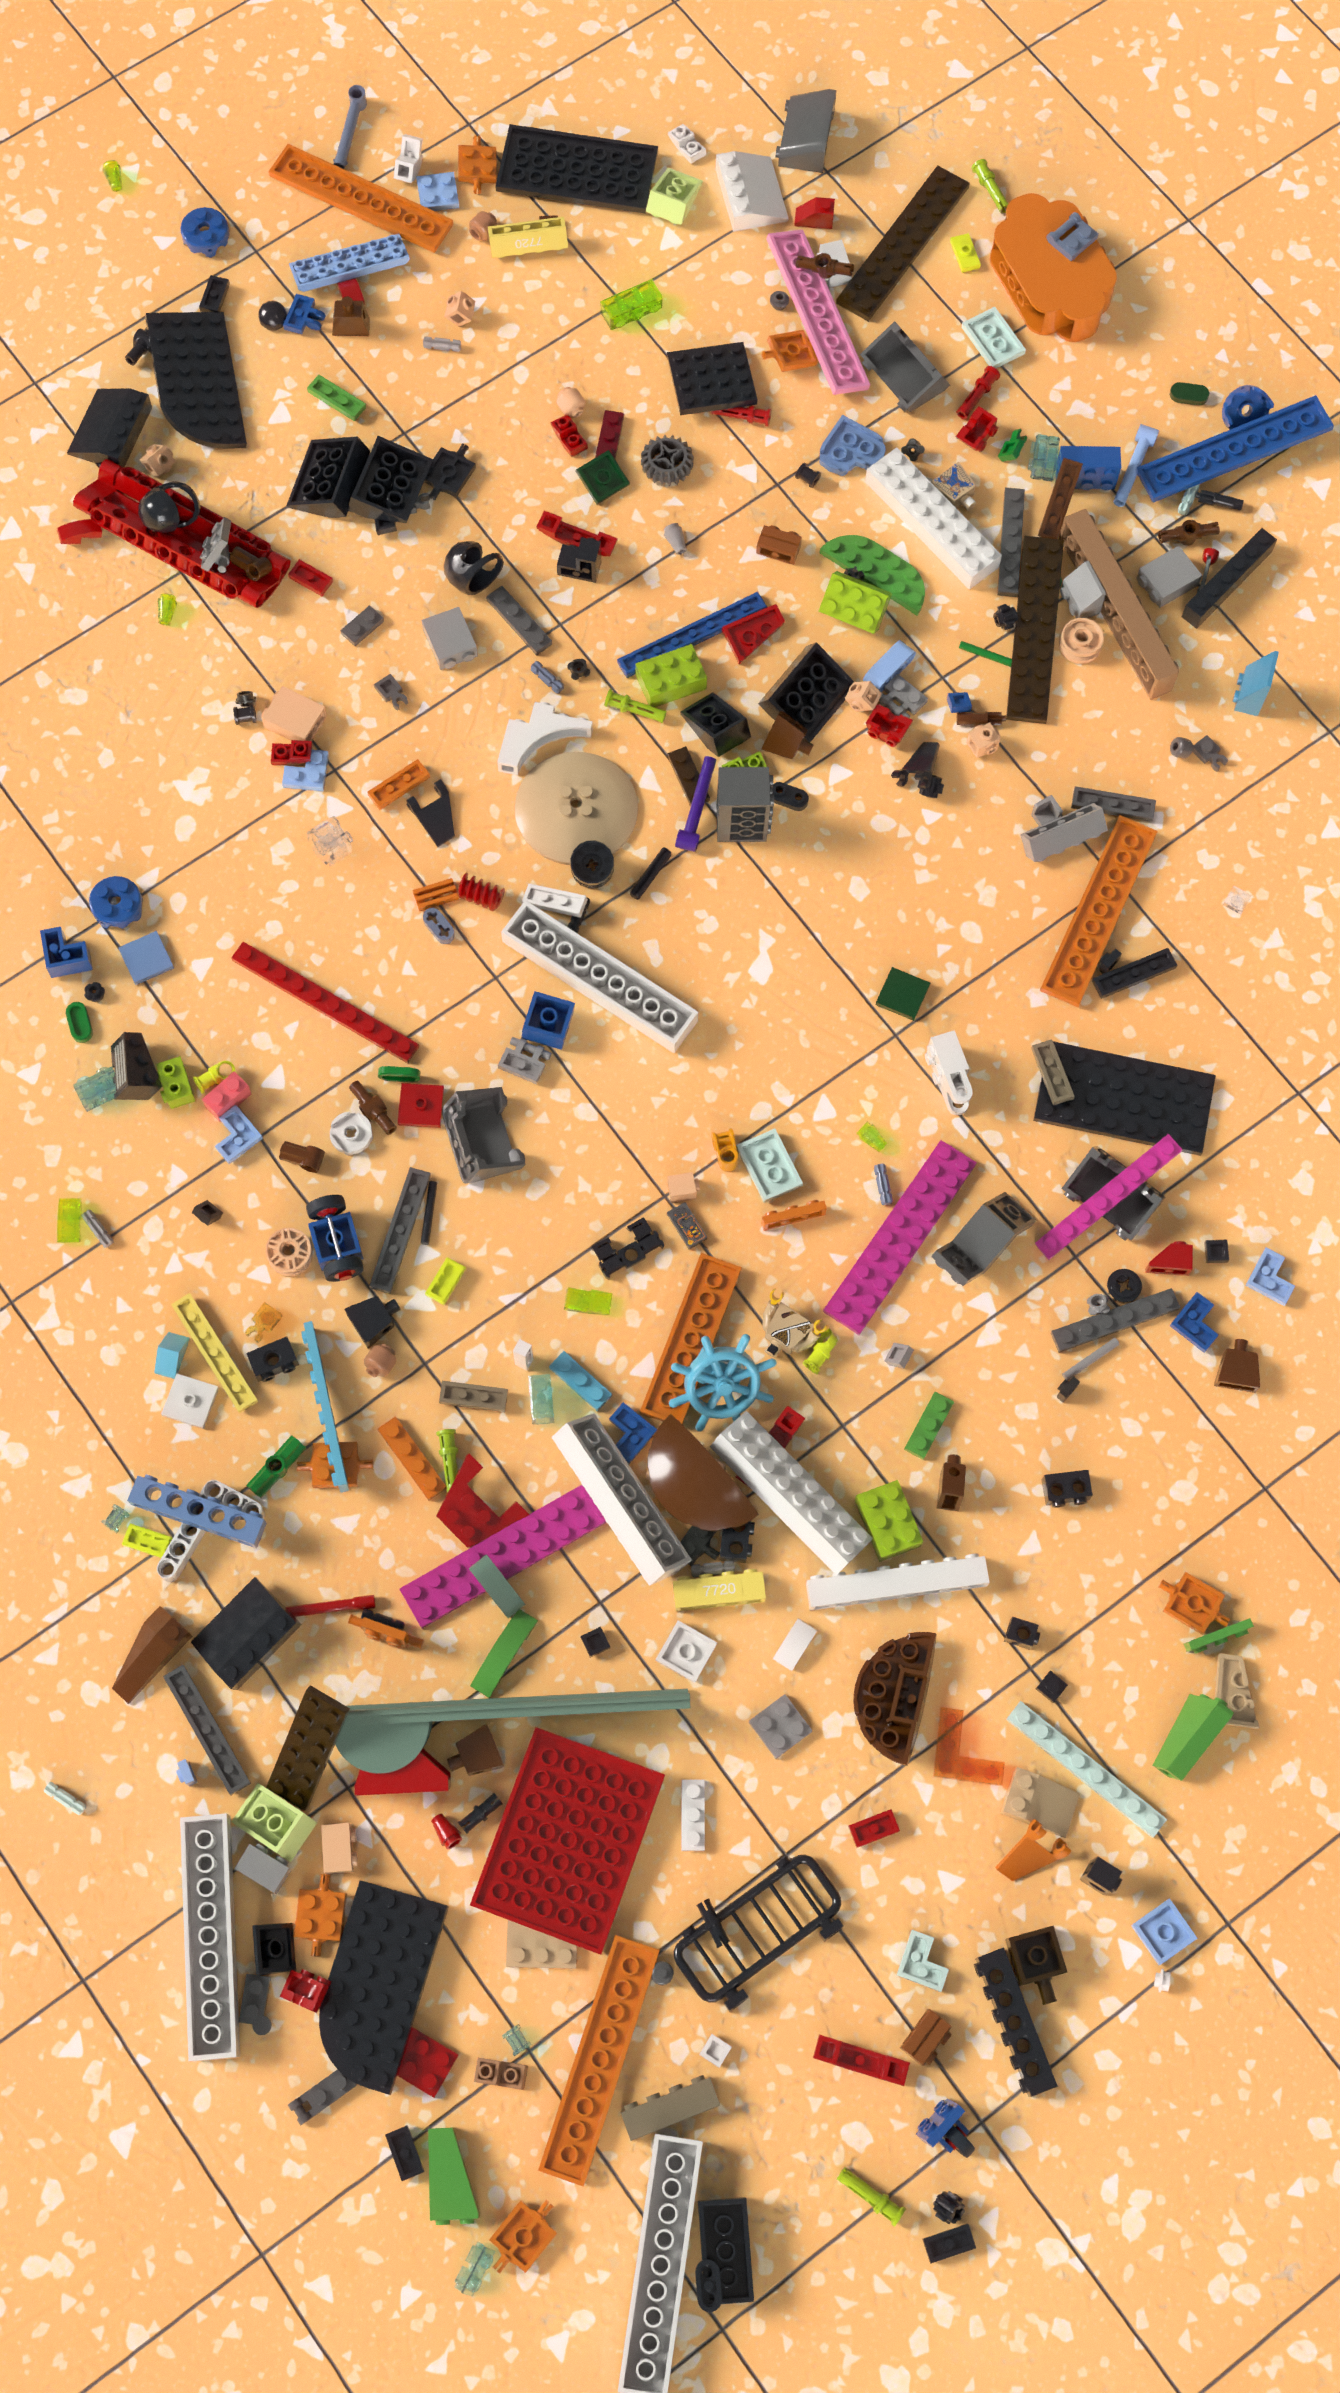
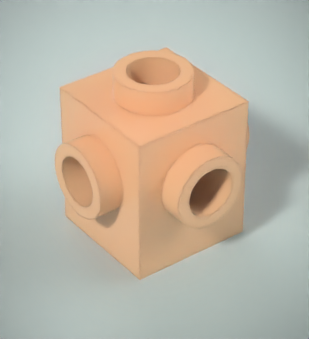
[444,291,476,327]
[140,444,176,476]
[845,681,882,712]
[966,722,1001,758]

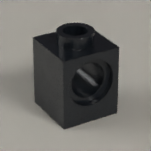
[1004,1616,1041,1650]

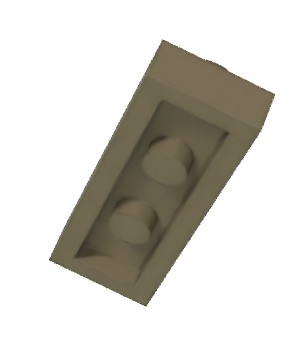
[1031,1039,1074,1105]
[439,1380,508,1412]

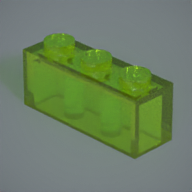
[600,279,663,330]

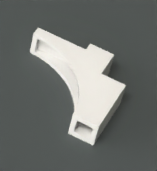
[497,702,593,776]

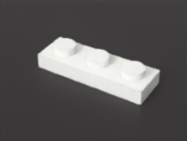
[522,884,588,918]
[681,1780,705,1851]

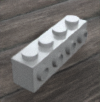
[1020,803,1108,862]

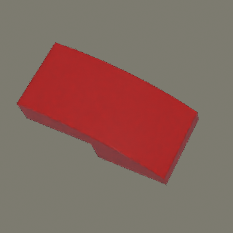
[337,278,365,305]
[550,415,588,457]
[57,519,102,545]
[270,740,312,765]

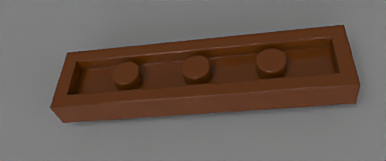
[1037,457,1083,539]

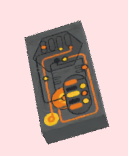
[667,1202,707,1249]

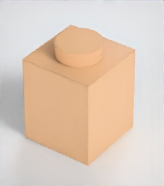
[667,1172,700,1203]

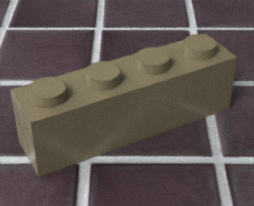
[621,2075,720,2141]

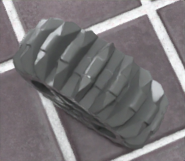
[641,434,694,487]

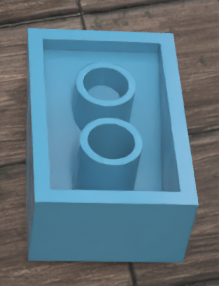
[1232,651,1279,716]

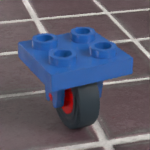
[916,2098,975,2158]

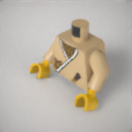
[762,1288,829,1358]

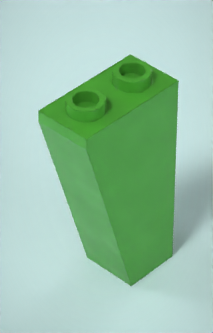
[1152,1694,1234,1781]
[428,2127,480,2225]

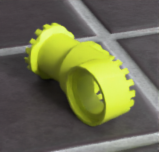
[193,1061,235,1094]
[802,1329,838,1374]

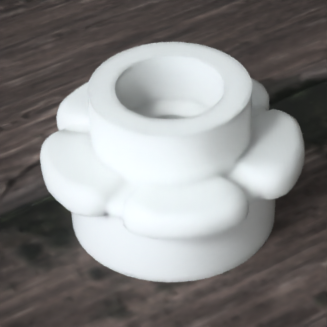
[1154,1969,1171,1993]

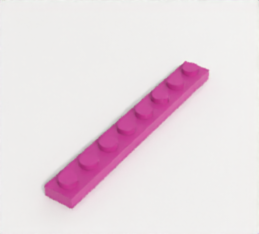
[1035,1134,1183,1260]

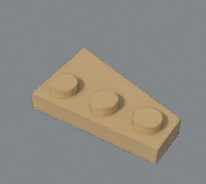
[1214,1653,1260,1729]
[506,1920,577,1969]

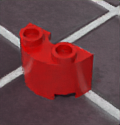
[955,406,999,453]
[865,704,913,747]
[280,1969,331,2013]

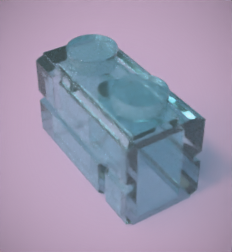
[1027,434,1060,482]
[73,1066,116,1112]
[528,1374,555,1425]

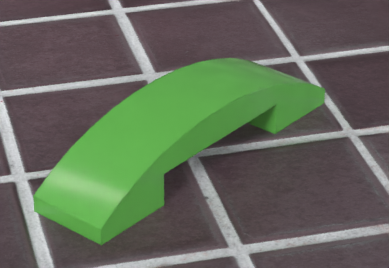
[470,1610,538,1698]

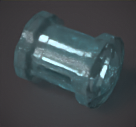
[101,1504,130,1534]
[502,2024,532,2057]

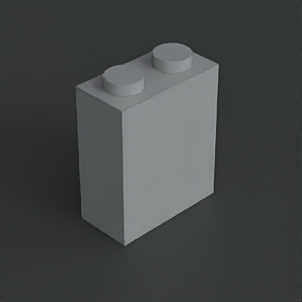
[1137,546,1202,608]
[421,607,478,670]

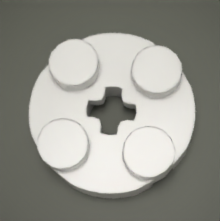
[329,1112,373,1156]

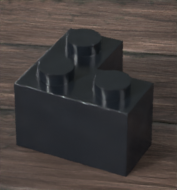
[557,537,602,583]

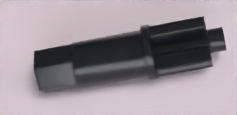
[1195,490,1244,511]

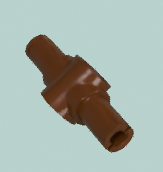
[796,253,854,279]
[1158,520,1220,546]
[349,1080,397,1135]

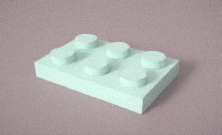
[961,307,1026,368]
[736,1128,803,1203]

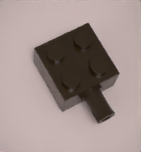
[1005,1925,1068,2005]

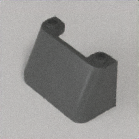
[775,89,837,173]
[860,321,951,412]
[442,1087,526,1184]
[1061,1146,1166,1241]

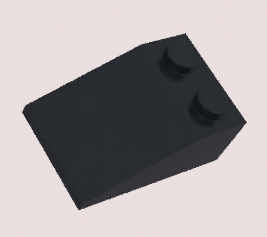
[680,692,751,757]

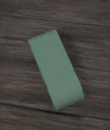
[469,1554,526,1618]

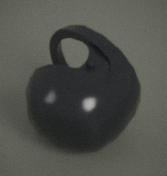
[138,481,200,533]
[443,541,504,595]

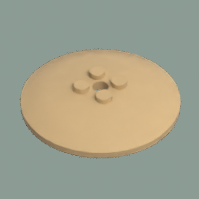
[515,752,638,865]

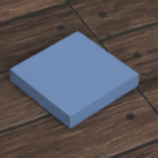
[118,931,174,985]

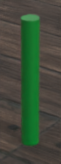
[959,641,1012,667]

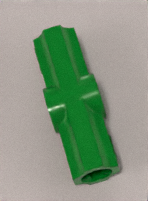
[246,1435,306,1499]

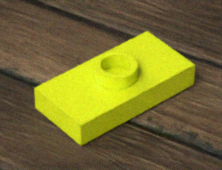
[950,233,981,273]
[425,1257,466,1305]
[122,1523,173,1558]

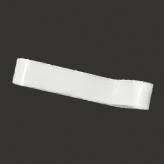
[157,1480,265,1582]

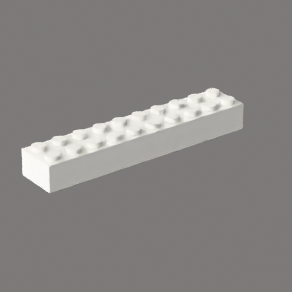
[501,900,699,1053]
[180,1813,240,2062]
[618,2134,703,2393]

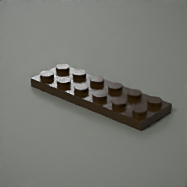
[266,1685,350,1811]

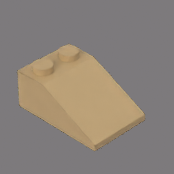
[1000,1767,1080,1838]

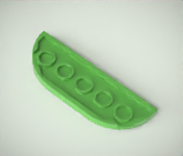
[819,535,925,616]

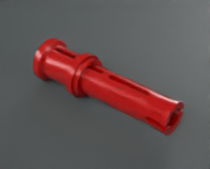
[956,366,1000,420]
[711,406,772,427]

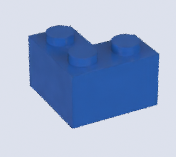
[40,926,93,978]

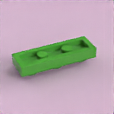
[307,374,366,422]
[904,1392,954,1460]
[1184,1618,1254,1654]

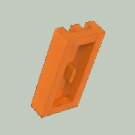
[413,878,459,912]

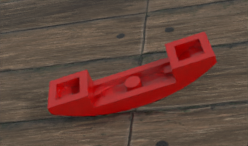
[536,510,618,557]
[735,1405,805,1489]
[813,2034,910,2086]

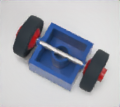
[306,1194,364,1282]

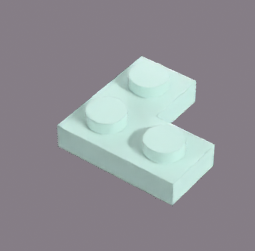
[896,1930,949,1992]

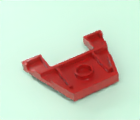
[436,1453,530,1548]

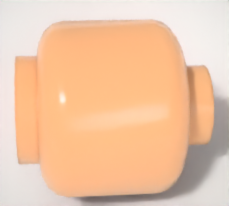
[557,387,586,418]

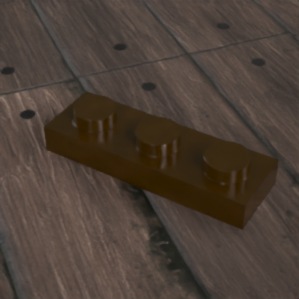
[667,746,710,807]

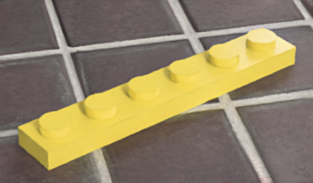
[171,1293,258,1413]

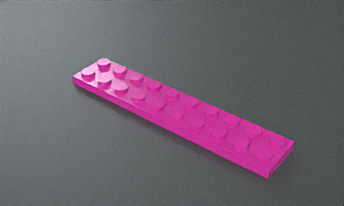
[823,1140,977,1335]
[399,1485,607,1629]

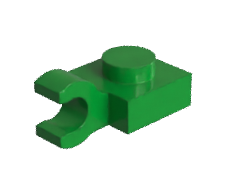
[998,429,1027,462]

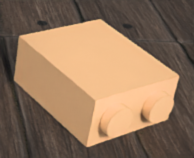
[261,686,327,741]

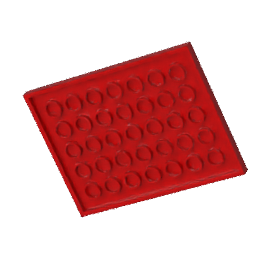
[470,1727,665,1955]

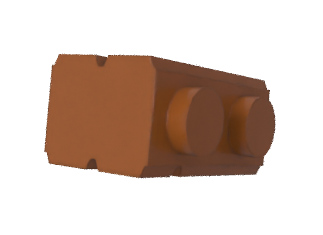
[756,525,802,565]
[899,2009,952,2066]

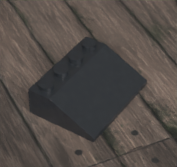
[67,388,152,468]
[286,436,370,518]
[348,436,433,523]
[758,642,854,742]
[191,1577,302,1690]

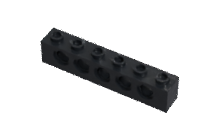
[974,1947,1058,2097]

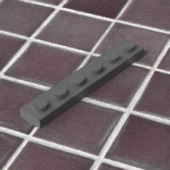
[997,487,1025,597]
[369,1167,431,1294]
[1050,1288,1181,1353]
[163,1665,251,1796]

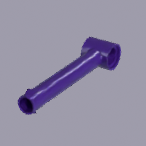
[675,756,716,852]

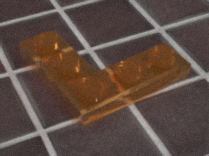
[933,1707,1005,1786]

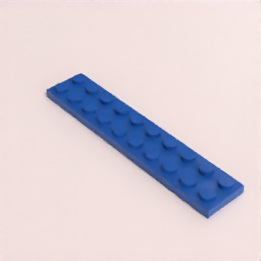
[1137,395,1334,503]

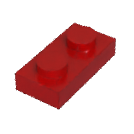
[288,559,333,597]
[848,1809,900,1848]

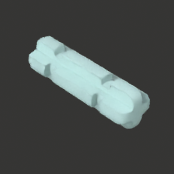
[1178,484,1200,516]
[44,1782,86,1815]

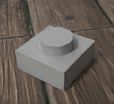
[884,1342,914,1369]

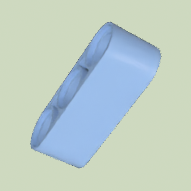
[863,640,916,692]

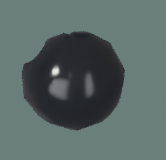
[258,301,287,331]

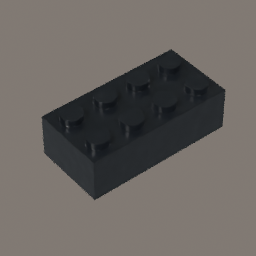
[698,2197,754,2304]

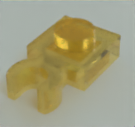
[245,1302,283,1343]

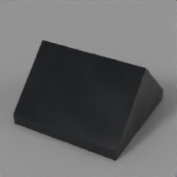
[252,1923,296,1975]

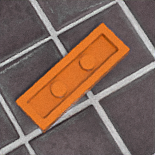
[367,759,430,810]
[761,1200,827,1231]

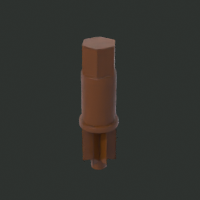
[956,711,1006,725]

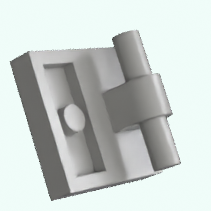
[200,517,231,573]

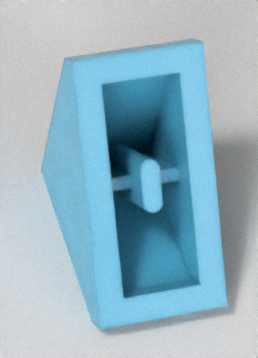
[154,1332,190,1379]

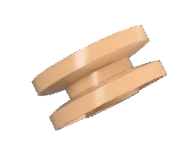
[1059,618,1104,664]
[266,1228,313,1276]

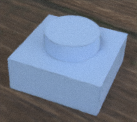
[176,1759,198,1786]

